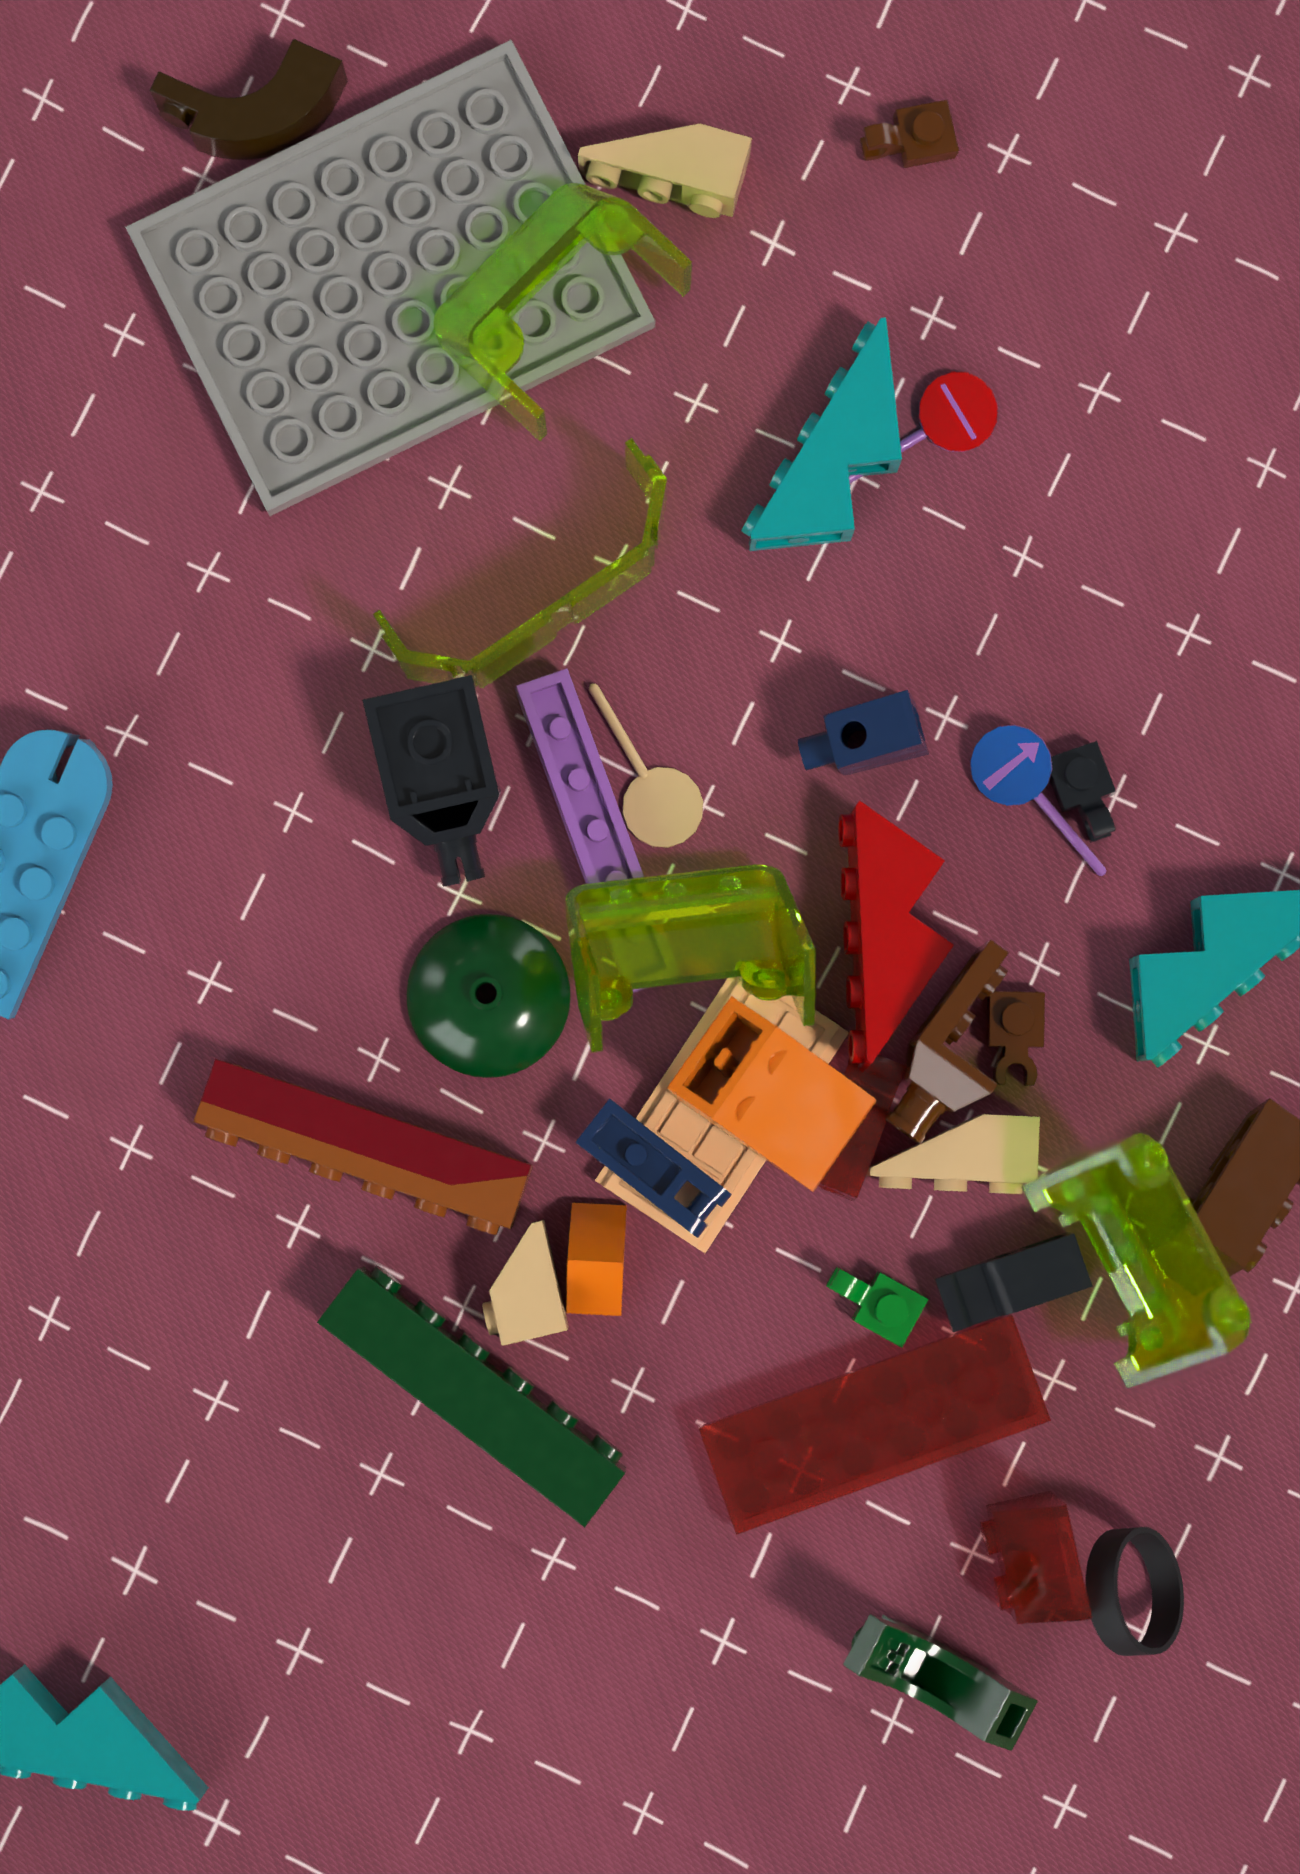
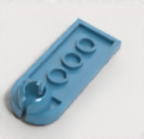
[0,730,113,1020]

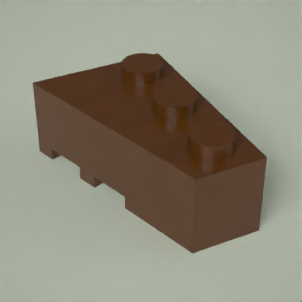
[1149,1098,1300,1292]

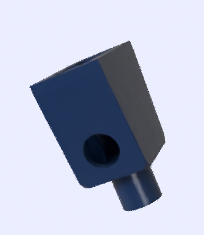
[798,690,929,775]

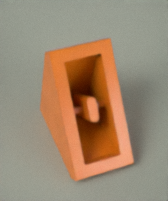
[566,1202,627,1316]

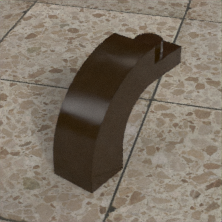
[150,39,348,160]

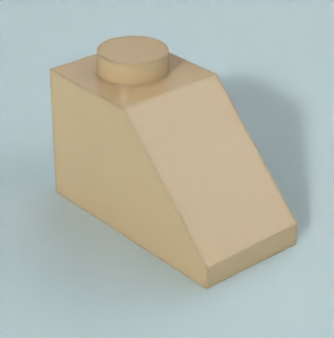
[482,1220,569,1346]

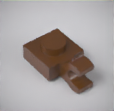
[860,100,959,168]

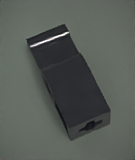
[934,1232,1093,1332]

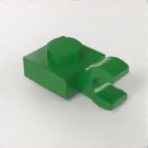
[826,1267,929,1348]

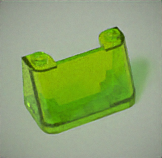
[1021,1133,1251,1389]

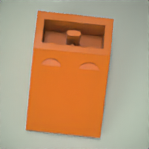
[667,996,877,1192]

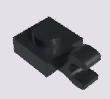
[1049,741,1116,843]

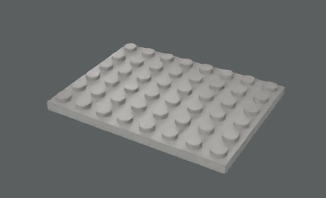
[125,40,655,516]

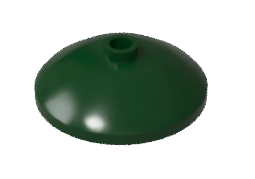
[407,914,571,1078]

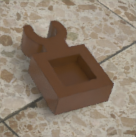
[987,991,1045,1086]

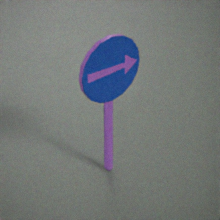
[970,725,1106,876]

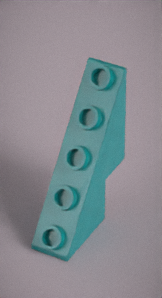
[741,317,902,551]
[1129,890,1300,1068]
[0,1664,209,1811]

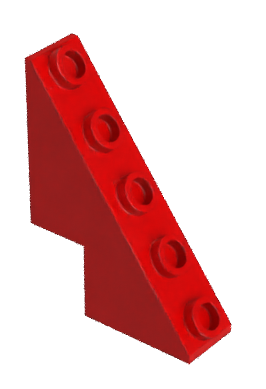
[838,800,954,1073]

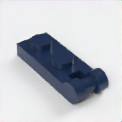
[575,1098,732,1238]

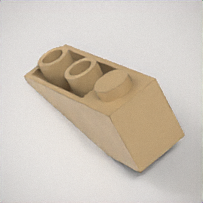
[578,123,752,218]
[866,1114,1040,1194]

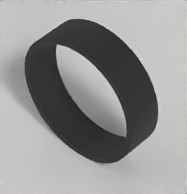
[1085,1527,1184,1656]

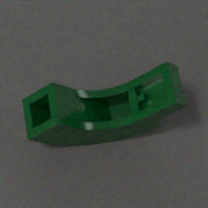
[843,1614,1038,1751]

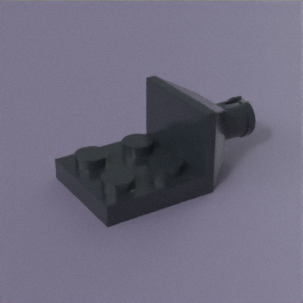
[362,675,501,887]

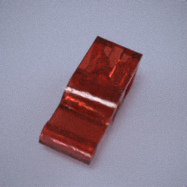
[817,1055,906,1201]

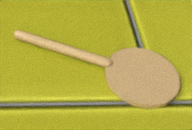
[589,683,703,848]

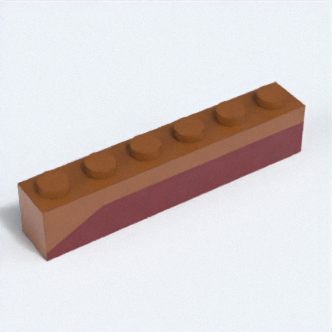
[193,1059,533,1235]

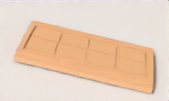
[595,961,849,1253]

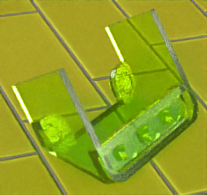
[433,183,692,441]
[565,864,815,1052]

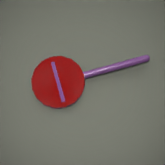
[849,372,998,483]

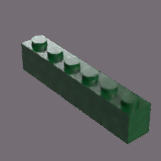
[317,1265,626,1528]

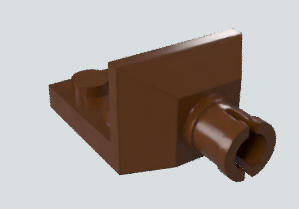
[885,940,1009,1144]

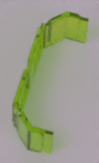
[373,438,667,688]

